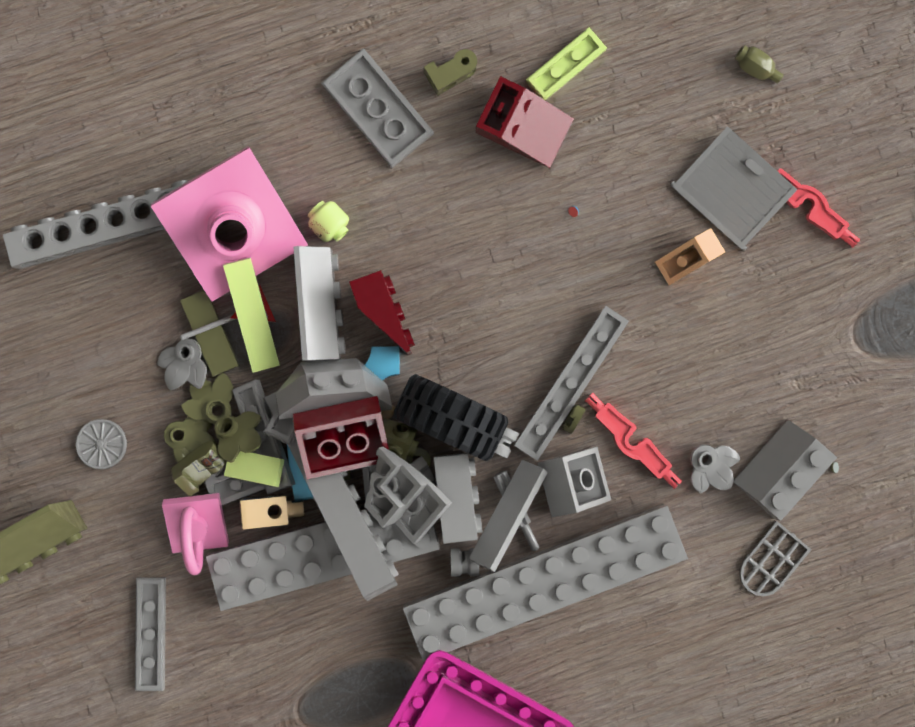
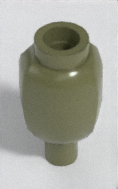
[735,45,784,84]

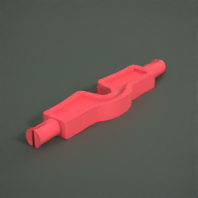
[777,168,860,248]
[585,393,682,489]

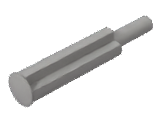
[492,471,539,551]

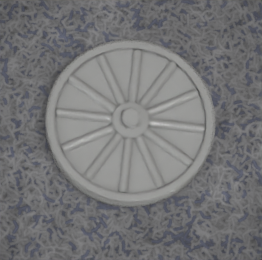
[76,419,127,469]

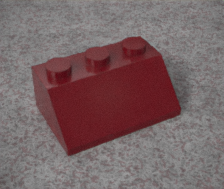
[293,396,389,479]

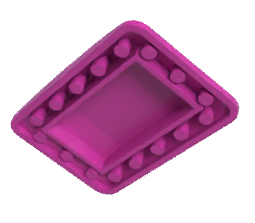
[387,650,574,727]

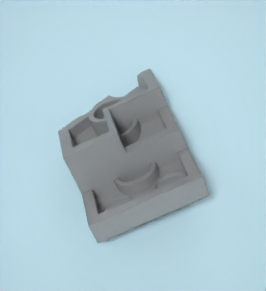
[364,447,452,544]

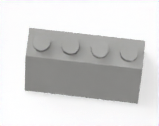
[293,246,345,362]

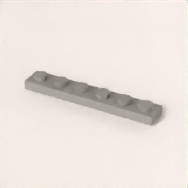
[514,306,629,461]

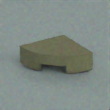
[562,405,586,434]

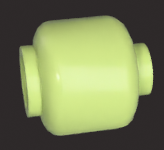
[308,201,349,242]

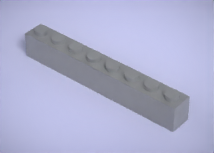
[264,391,399,601]

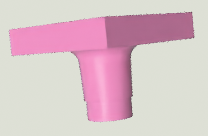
[151,146,308,302]

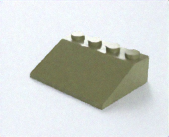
[0,500,88,585]

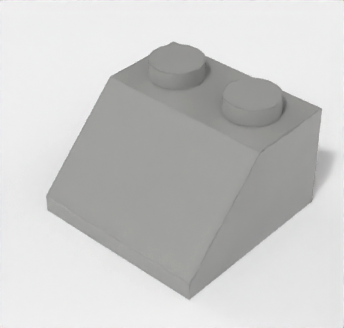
[538,447,611,517]

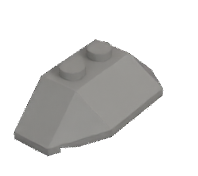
[276,358,392,419]

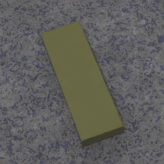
[180,290,240,377]

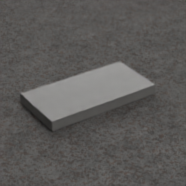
[321,48,434,168]

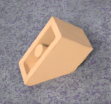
[655,229,725,285]

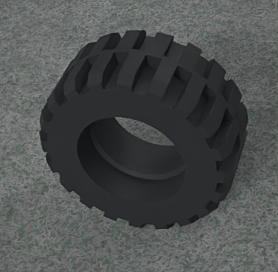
[394,374,508,461]

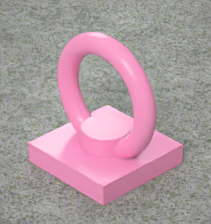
[162,493,229,575]

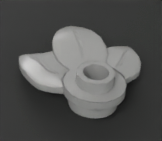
[157,338,207,390]
[690,444,740,493]

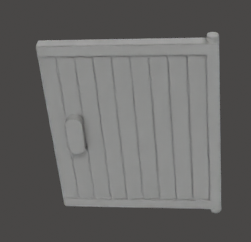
[670,126,798,251]

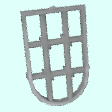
[739,521,812,596]

